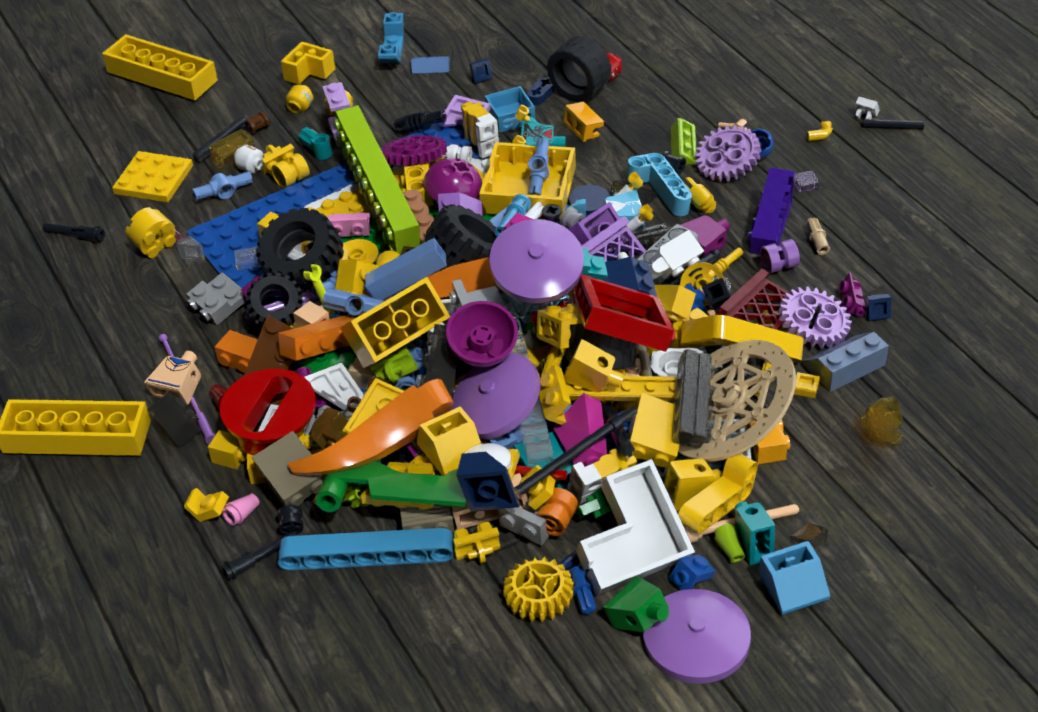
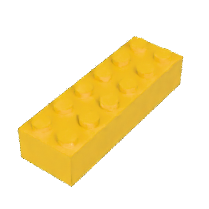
[102,34,218,100]
[0,399,151,456]

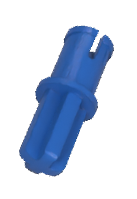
[570,566,596,615]

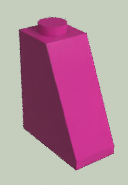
[553,393,607,467]

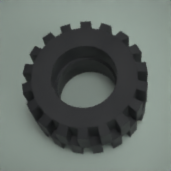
[246,273,303,330]

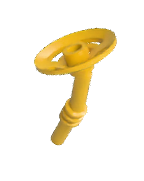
[680,248,743,306]

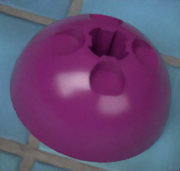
[423,158,482,201]
[446,301,518,367]

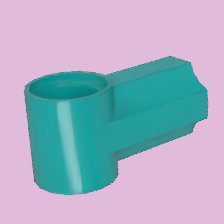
[298,127,332,160]

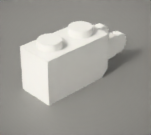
[650,230,704,280]

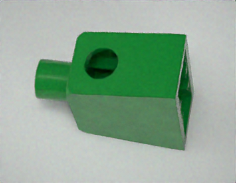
[603,576,669,632]

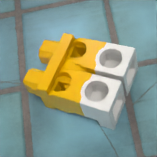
[461,101,499,159]
[567,448,637,507]

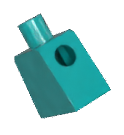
[734,501,775,565]

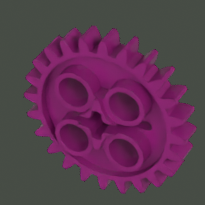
[381,135,447,166]

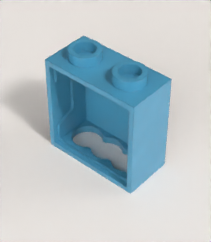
[484,86,535,133]

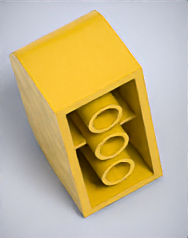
[340,277,450,368]

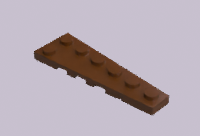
[223,315,294,433]

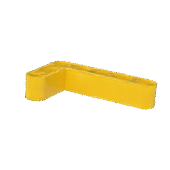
[680,315,804,362]

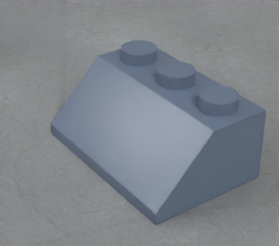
[802,332,889,392]

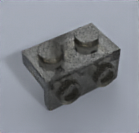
[627,223,673,255]

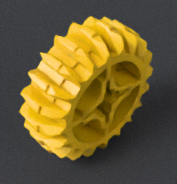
[503,556,574,623]

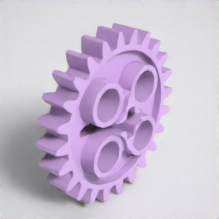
[694,125,761,182]
[778,287,852,348]

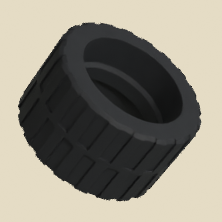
[547,36,612,102]
[565,323,637,370]

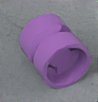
[760,239,800,274]

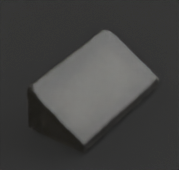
[610,180,658,206]

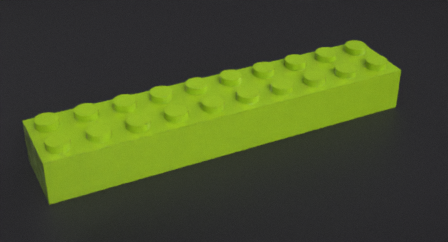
[334,105,421,254]

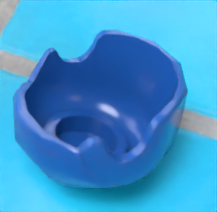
[751,128,774,160]

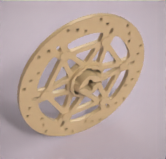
[672,340,796,462]

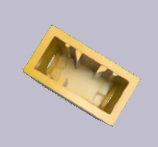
[564,339,624,393]
[664,458,722,511]

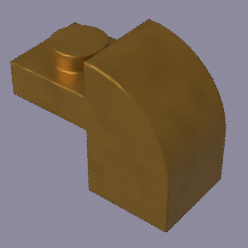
[311,407,348,450]

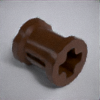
[244,111,270,135]

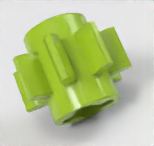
[344,483,369,508]

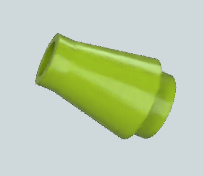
[714,523,745,563]

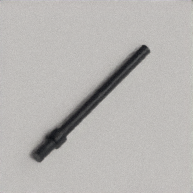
[514,406,638,496]

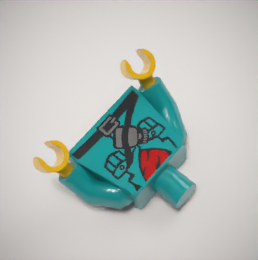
[512,105,566,147]

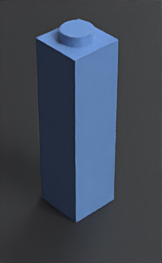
[364,238,447,300]

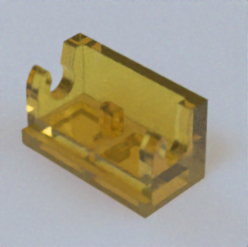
[209,129,254,168]

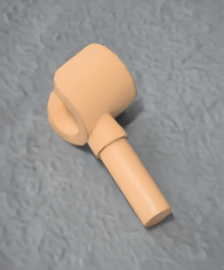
[718,119,747,131]

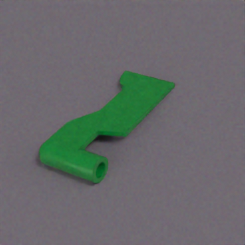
[316,461,467,512]

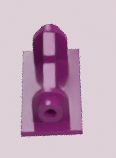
[838,272,866,317]

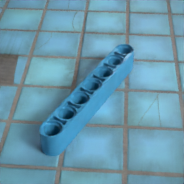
[278,528,453,570]

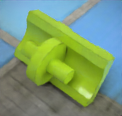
[369,347,418,383]

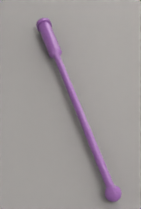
[159,334,215,444]

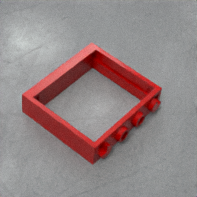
[573,274,676,352]

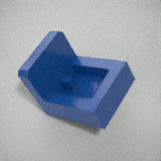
[669,554,716,590]

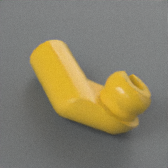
[807,121,833,141]

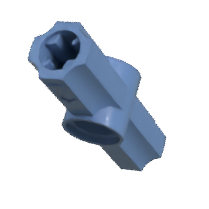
[323,288,384,315]

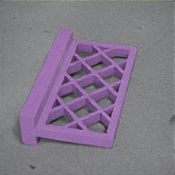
[581,215,646,262]

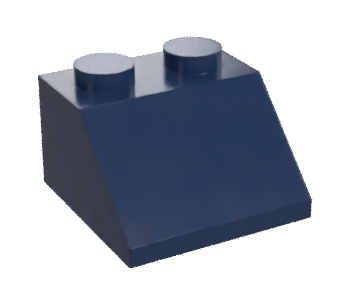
[604,257,657,296]
[456,451,520,511]

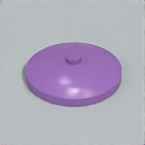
[490,219,584,303]
[452,353,541,439]
[643,589,751,684]

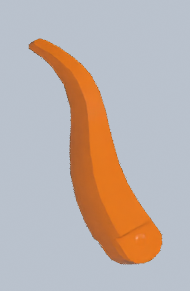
[423,257,504,300]
[287,379,454,476]

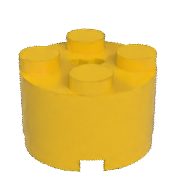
[126,207,176,258]

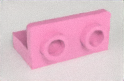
[328,213,371,237]

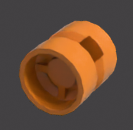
[536,488,578,536]

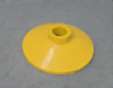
[341,239,378,264]

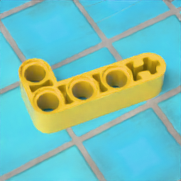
[678,453,758,534]

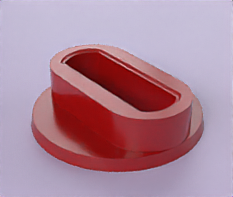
[220,369,316,455]

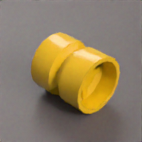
[271,153,310,189]

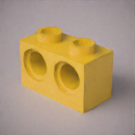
[401,164,434,206]

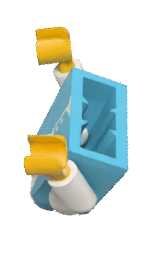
[605,172,653,232]

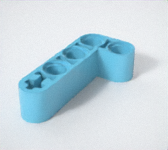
[626,153,692,216]

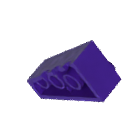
[747,167,795,255]

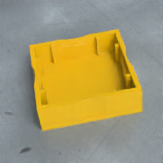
[479,142,576,219]

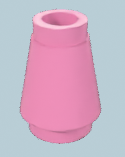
[222,493,260,526]

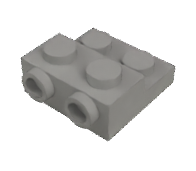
[186,272,246,325]

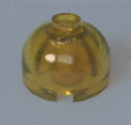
[861,396,903,445]

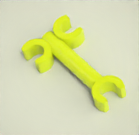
[303,264,335,314]

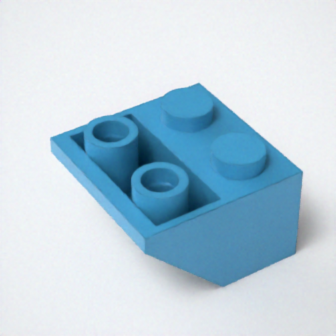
[759,541,830,615]

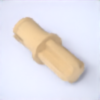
[806,217,830,255]

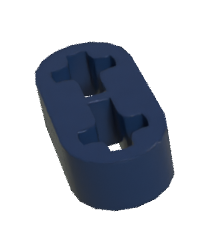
[527,77,555,105]

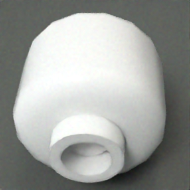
[234,145,263,174]

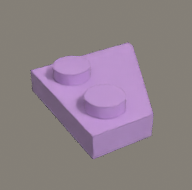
[439,95,491,127]

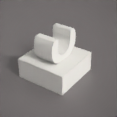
[856,97,880,119]

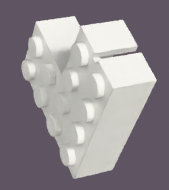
[575,459,695,596]

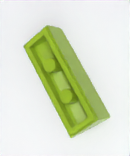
[671,118,696,165]

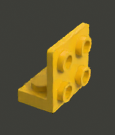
[537,304,582,349]

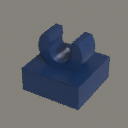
[469,58,493,83]
[866,294,891,320]

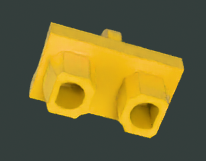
[261,144,294,178]
[453,522,501,564]

